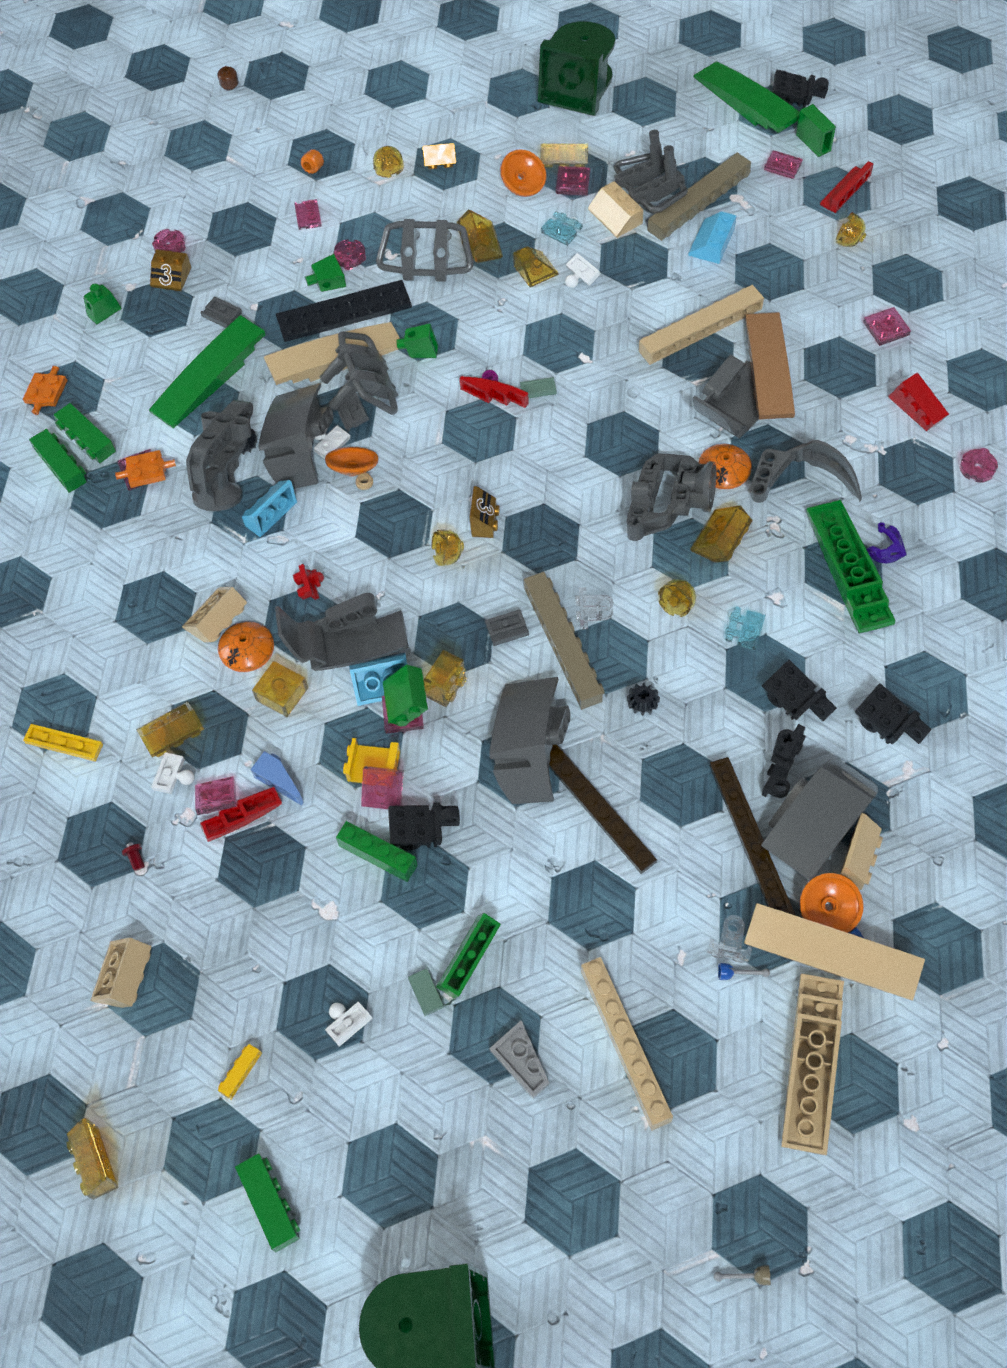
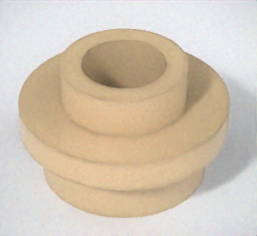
[356,473,373,490]

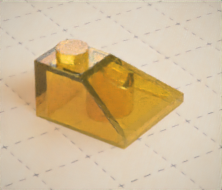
[513,246,558,288]

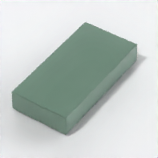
[520,377,557,398]
[408,968,444,1016]

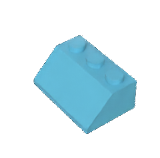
[688,211,737,264]
[242,480,297,537]
[349,652,407,706]

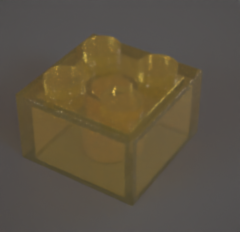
[424,650,467,707]
[252,661,308,717]

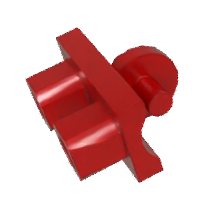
[293,564,324,600]

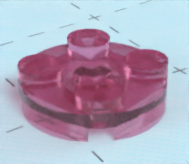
[152,229,186,253]
[333,239,366,270]
[960,448,998,483]

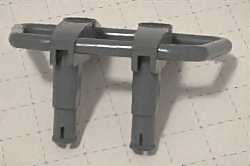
[614,129,688,213]
[376,219,474,282]
[320,331,399,415]

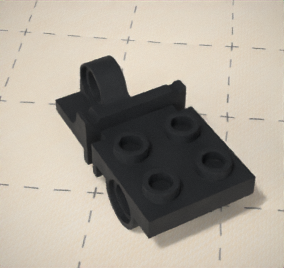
[772,69,829,108]
[762,660,837,722]
[855,683,932,744]
[762,724,806,798]
[388,802,460,850]

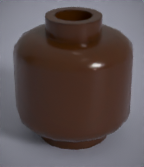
[217,66,238,91]

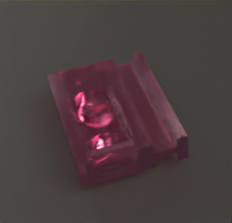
[764,150,803,179]
[294,199,322,230]

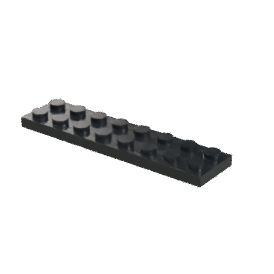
[276,280,412,342]

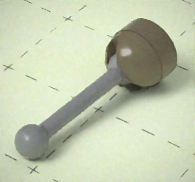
[714,1265,771,1285]

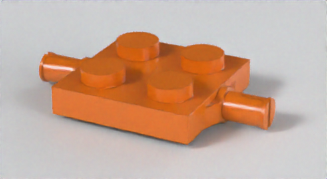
[23,366,67,415]
[115,450,176,488]

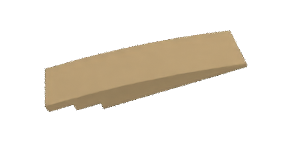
[264,322,400,385]
[744,903,925,1001]
[781,974,844,1156]

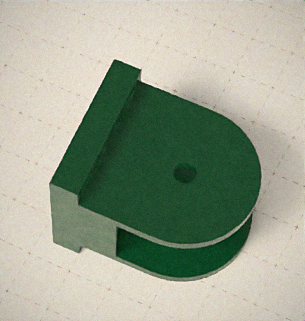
[538,21,615,116]
[359,1263,495,1368]

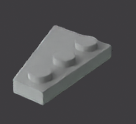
[489,1020,549,1099]

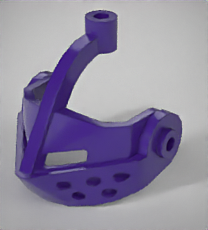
[866,522,907,564]

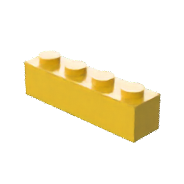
[218,1044,262,1100]

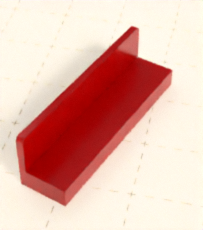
[820,161,874,213]

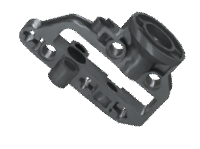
[186,400,253,511]
[627,453,717,541]

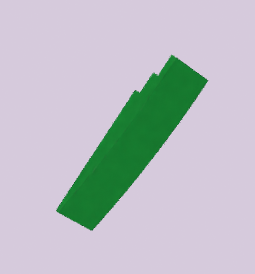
[693,61,800,133]
[149,315,265,429]
[806,500,896,634]

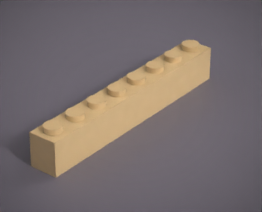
[639,285,764,365]
[581,957,673,1131]

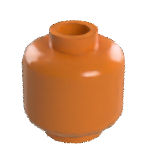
[301,150,324,174]

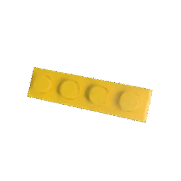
[23,724,103,762]

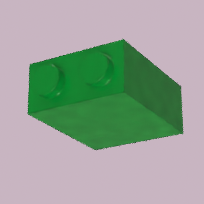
[796,104,836,157]
[383,664,428,727]

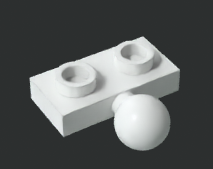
[565,253,601,288]
[314,426,350,459]
[151,752,194,794]
[325,1002,373,1047]

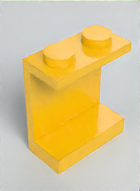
[343,738,400,786]

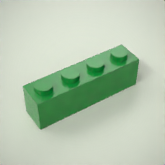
[53,403,116,464]
[29,428,87,493]
[336,821,418,882]
[436,913,501,998]
[235,1153,301,1253]

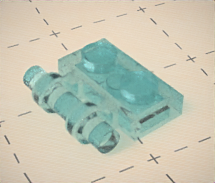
[541,211,583,246]
[725,607,766,650]

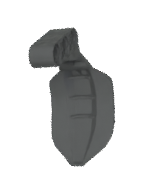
[751,440,862,503]

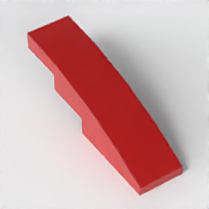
[459,376,529,408]
[200,787,282,842]

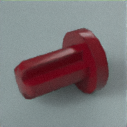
[122,842,145,871]

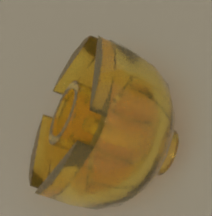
[373,146,404,178]
[835,212,867,247]
[431,529,464,566]
[658,579,696,617]

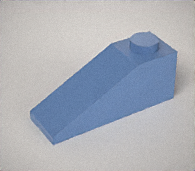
[250,751,304,806]

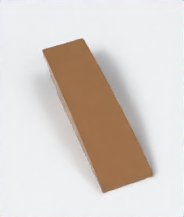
[745,312,795,420]

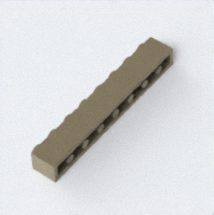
[647,152,751,241]
[523,572,605,710]

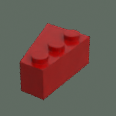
[888,372,949,432]

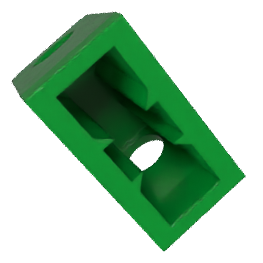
[305,254,346,292]
[83,284,122,325]
[396,324,438,358]

